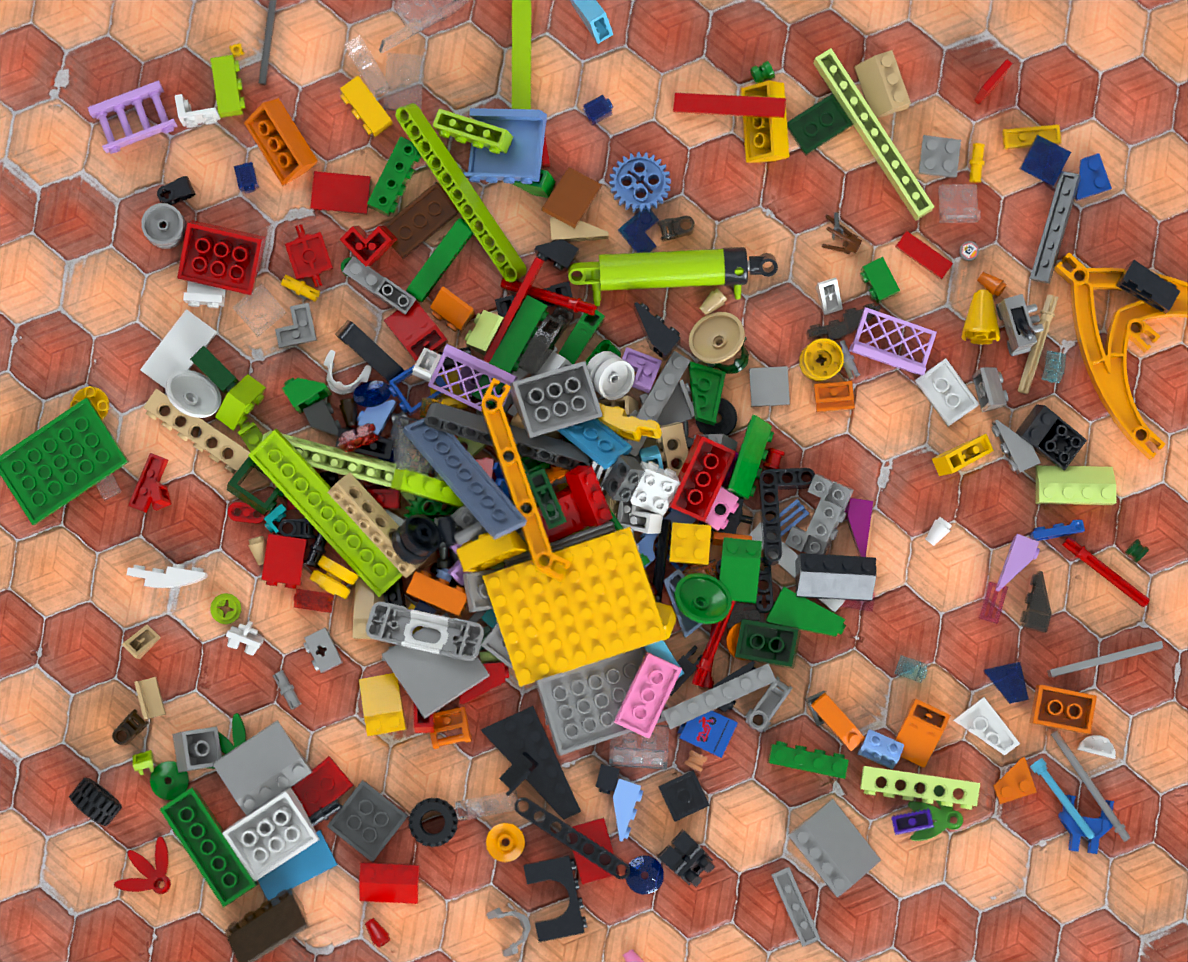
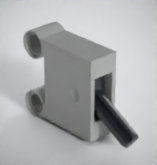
[996,294,1044,357]

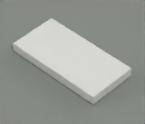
[140,309,218,388]

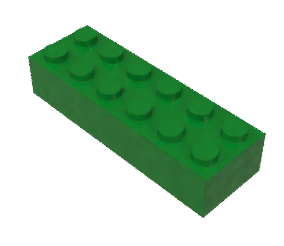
[159,787,258,907]

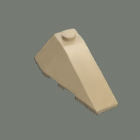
[353,573,385,639]

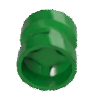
[750,61,775,84]

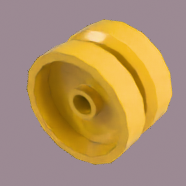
[309,555,359,600]

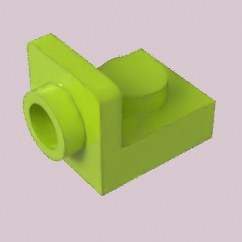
[238,422,263,452]

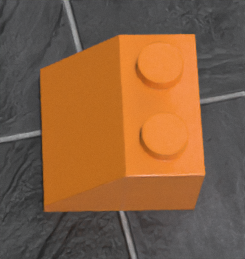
[430,286,475,333]

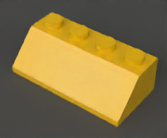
[741,80,789,163]

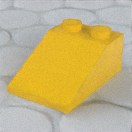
[359,673,407,736]

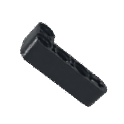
[335,320,405,382]

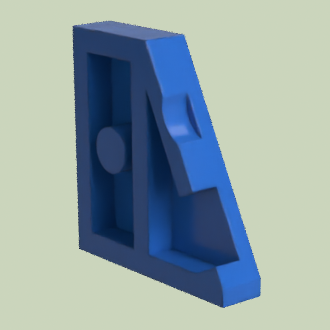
[1075,153,1112,201]

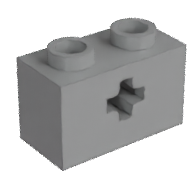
[303,628,343,673]

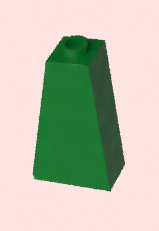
[765,587,846,637]

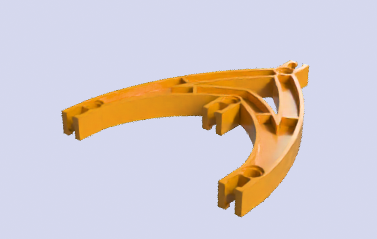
[1054,252,1188,460]

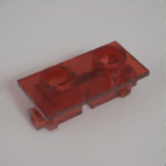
[337,423,380,452]
[293,588,334,613]

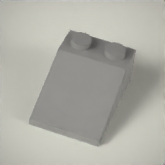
[972,367,1008,412]

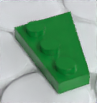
[688,361,726,426]

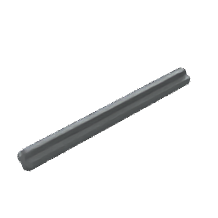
[505,521,616,567]

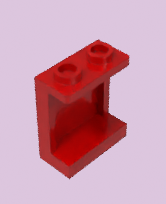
[261,534,308,589]

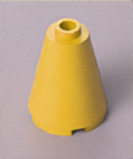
[961,289,1000,345]

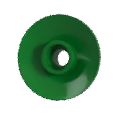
[150,761,189,800]

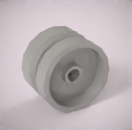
[141,203,187,249]

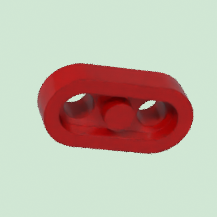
[227,502,267,524]

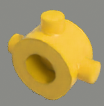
[229,43,245,58]

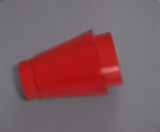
[364,918,391,948]

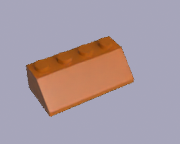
[243,98,318,186]

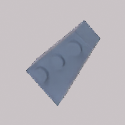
[663,569,703,639]

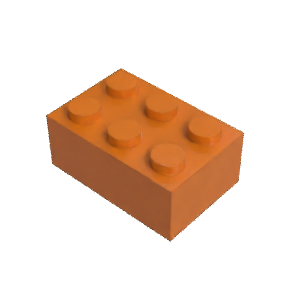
[406,570,468,618]
[1029,685,1097,734]

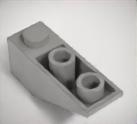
[991,420,1041,474]

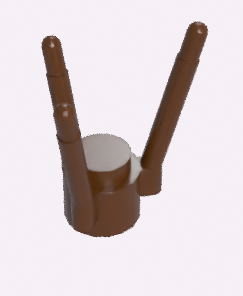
[821,215,862,255]

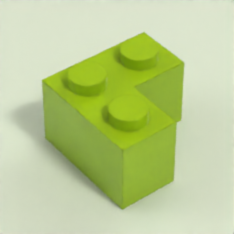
[215,374,266,431]

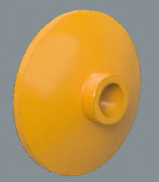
[486,823,525,862]

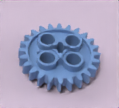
[609,152,671,213]

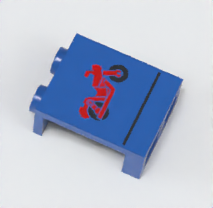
[677,711,738,758]

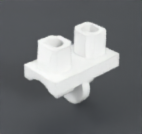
[226,621,265,655]

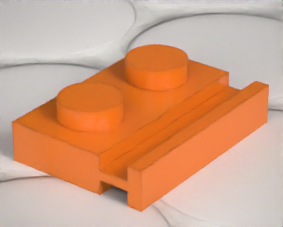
[814,381,855,412]

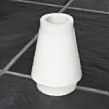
[925,517,952,546]

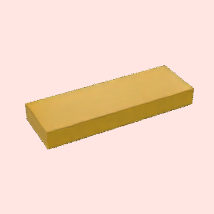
[1002,125,1061,149]

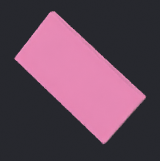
[614,652,682,738]

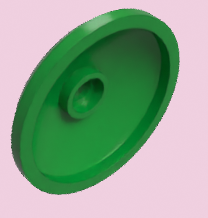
[674,573,732,624]

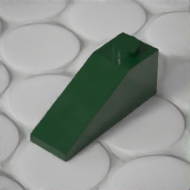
[526,467,567,530]

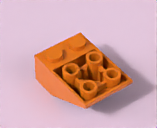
[894,699,951,768]

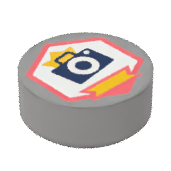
[959,241,979,261]

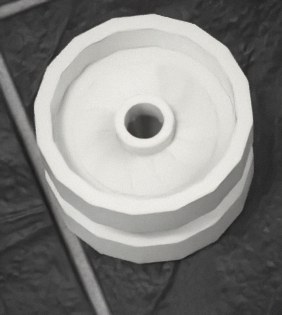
[587,351,635,400]

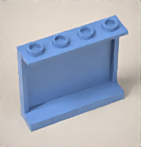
[463,108,547,184]

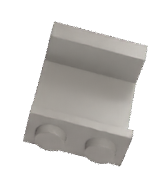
[639,380,695,426]

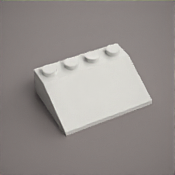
[222,787,319,882]

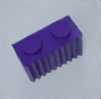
[892,808,934,835]

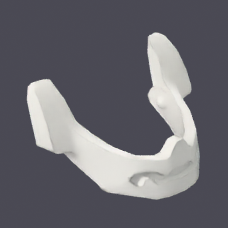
[324,350,372,395]

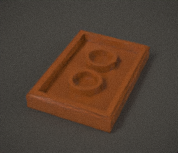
[541,167,602,228]

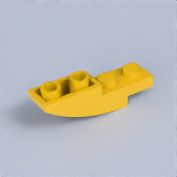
[598,403,662,442]

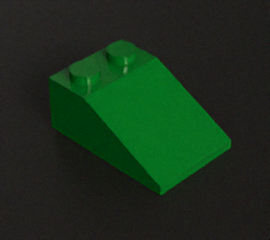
[719,537,762,603]

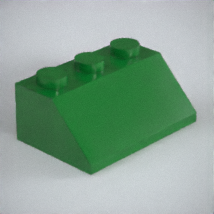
[282,378,332,414]

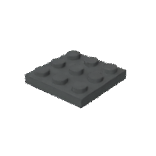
[327,780,409,862]

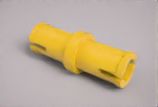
[969,143,985,183]
[281,274,320,302]

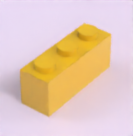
[340,76,393,137]

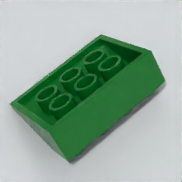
[727,415,774,500]

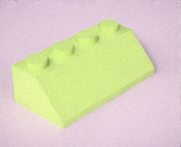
[1036,465,1116,505]

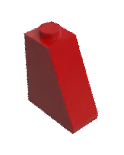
[460,662,509,704]

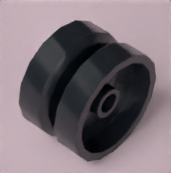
[391,514,442,565]

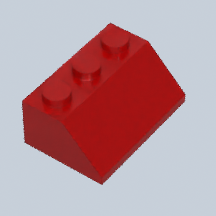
[359,862,420,904]

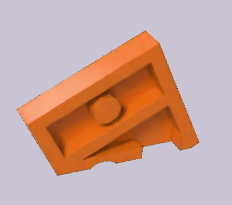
[993,757,1037,804]

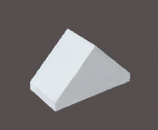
[816,277,843,315]
[412,347,442,382]

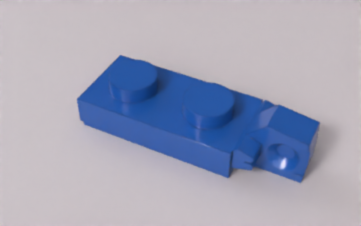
[1030,520,1085,541]

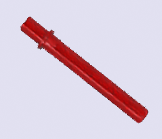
[500,278,597,315]
[1062,537,1150,607]
[692,601,736,687]

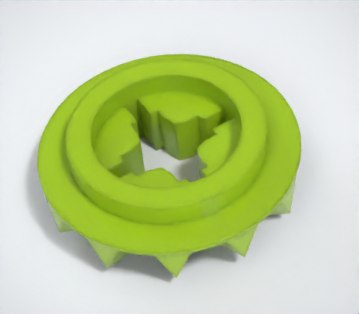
[210,593,242,624]

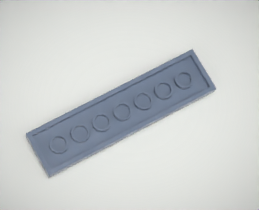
[403,418,527,540]

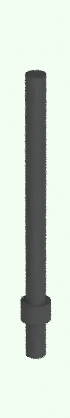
[258,0,277,85]

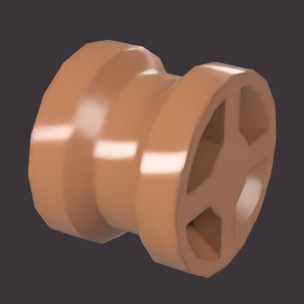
[684,750,708,772]

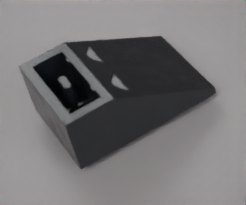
[634,302,681,360]
[1016,404,1087,471]

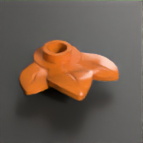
[545,465,568,484]

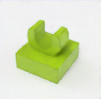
[133,750,154,775]

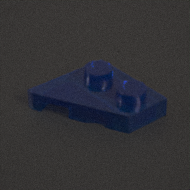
[983,662,1029,704]

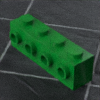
[367,136,422,217]
[767,741,849,779]

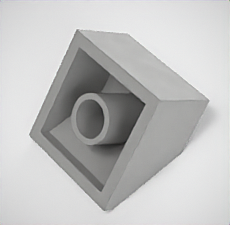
[172,727,222,773]

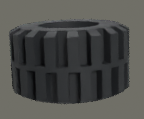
[69,777,122,826]
[408,798,458,847]

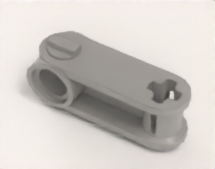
[744,676,793,733]

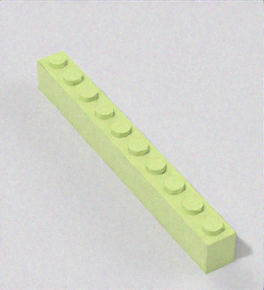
[813,48,934,221]

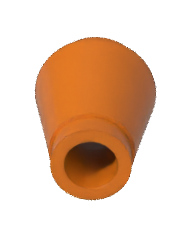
[977,272,1007,297]

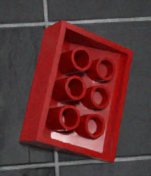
[177,220,266,295]

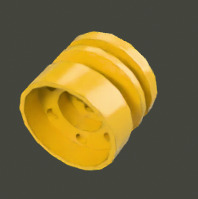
[799,338,844,381]

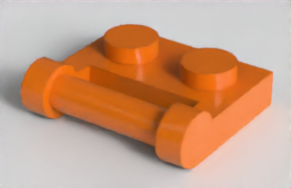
[430,707,472,749]

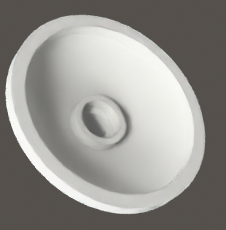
[165,370,221,418]

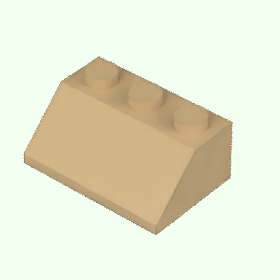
[854,50,911,118]

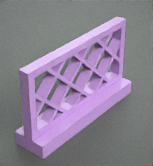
[849,307,937,376]
[428,344,518,411]

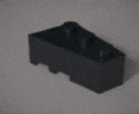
[1115,260,1180,314]

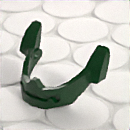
[706,337,749,374]

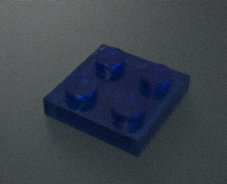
[1019,135,1071,186]

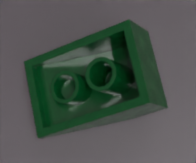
[735,619,801,669]

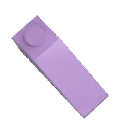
[995,534,1040,592]

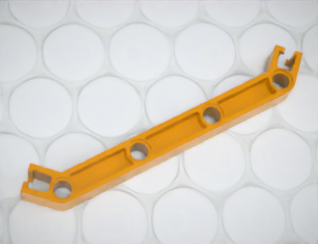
[481,378,571,582]

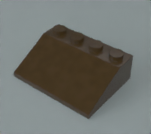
[225,888,309,962]

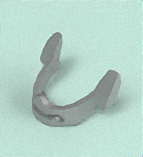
[486,908,531,957]

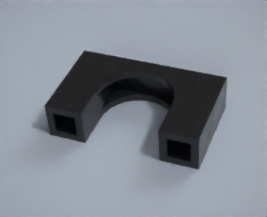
[523,855,588,942]

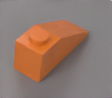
[810,692,865,751]

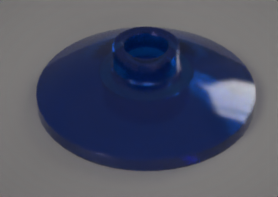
[353,380,391,407]
[625,855,664,895]

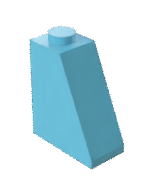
[570,0,613,44]

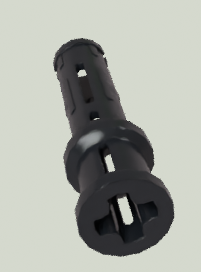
[304,532,327,569]

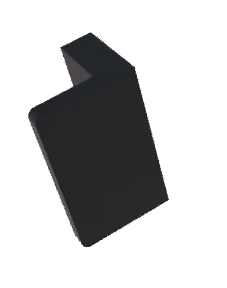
[499,751,539,797]

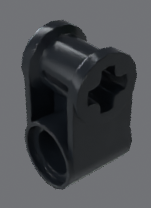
[157,176,196,205]
[279,518,316,539]

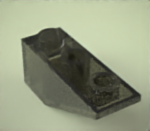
[1020,571,1052,633]

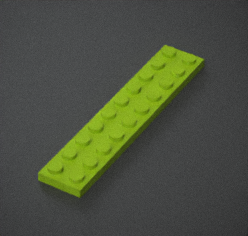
[248,429,403,597]

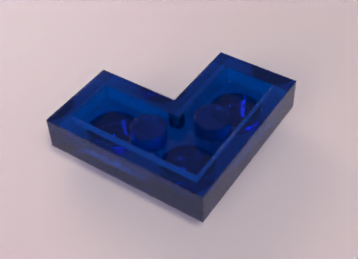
[618,208,659,253]

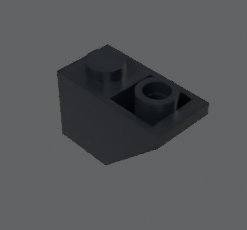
[535,239,579,271]

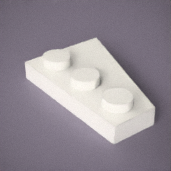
[953,697,1020,755]

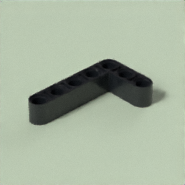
[759,468,815,566]

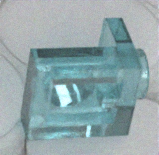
[1041,350,1066,383]
[895,655,927,683]

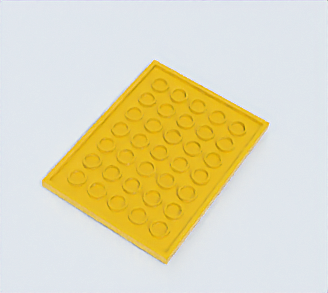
[482,527,668,687]

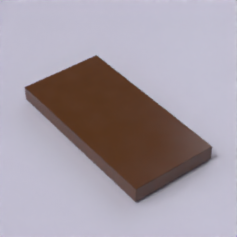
[383,182,460,259]

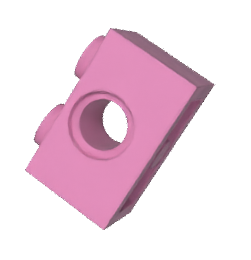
[699,487,740,532]

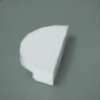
[1077,735,1116,759]

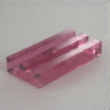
[979,582,1008,624]

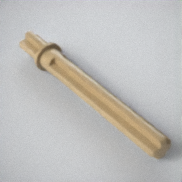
[1018,294,1058,394]

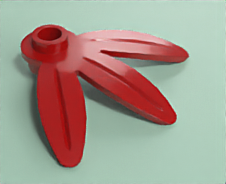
[114,836,171,894]

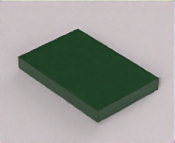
[787,93,853,156]

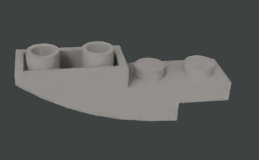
[342,256,416,315]

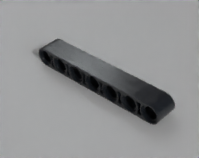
[514,797,630,879]

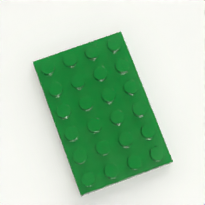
[0,397,129,525]

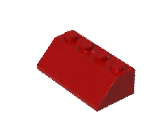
[669,434,737,522]

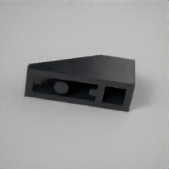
[336,426,394,460]

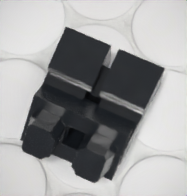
[657,829,715,887]

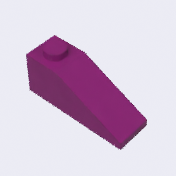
[844,498,873,557]

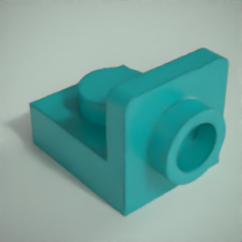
[264,504,288,534]

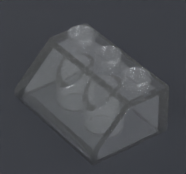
[609,725,669,769]

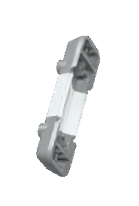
[366,602,484,661]

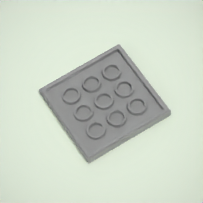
[382,613,490,719]

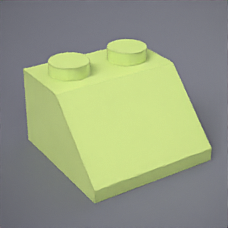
[465,310,504,356]

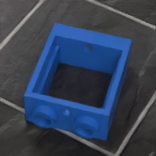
[388,365,449,416]

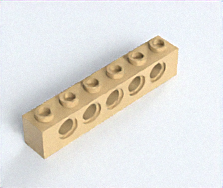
[143,389,251,474]
[327,472,428,578]

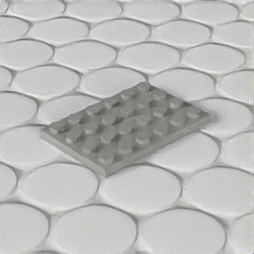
[535,647,666,756]

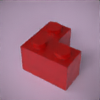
[340,225,398,267]

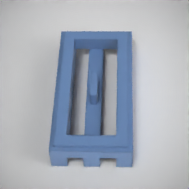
[770,499,809,536]

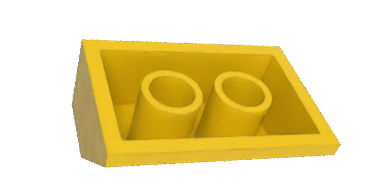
[456,530,529,572]

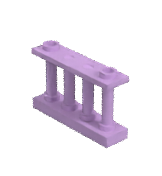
[88,80,177,154]

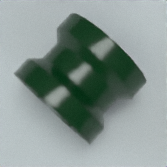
[1125,539,1149,563]

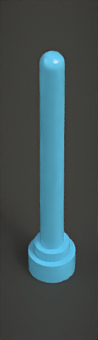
[1030,758,1094,839]

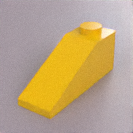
[932,434,994,476]

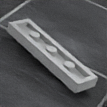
[771,867,820,947]

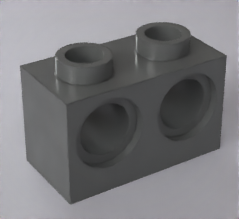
[602,455,645,502]

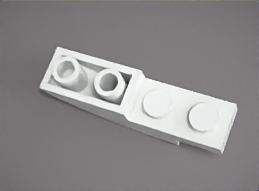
[127,564,208,588]

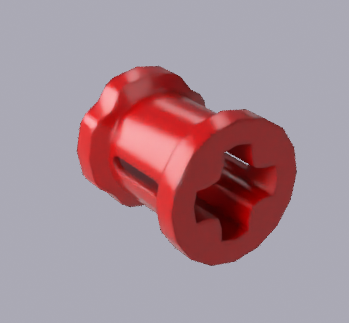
[763,448,785,469]

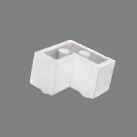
[617,496,663,534]

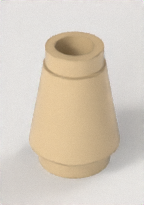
[699,288,727,316]
[248,536,267,565]

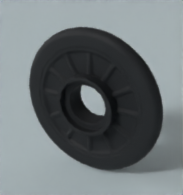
[695,398,737,436]

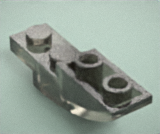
[806,303,881,341]
[518,306,574,376]

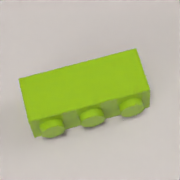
[210,55,246,118]

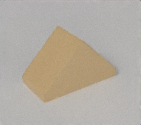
[122,625,161,659]

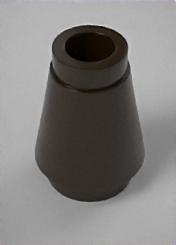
[339,398,358,426]

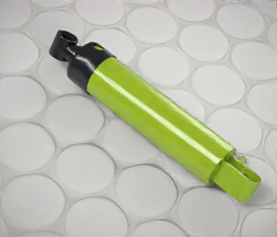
[568,247,778,306]

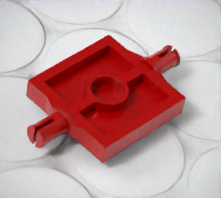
[285,224,333,288]

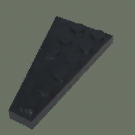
[481,706,581,820]

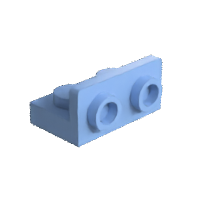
[857,729,904,770]

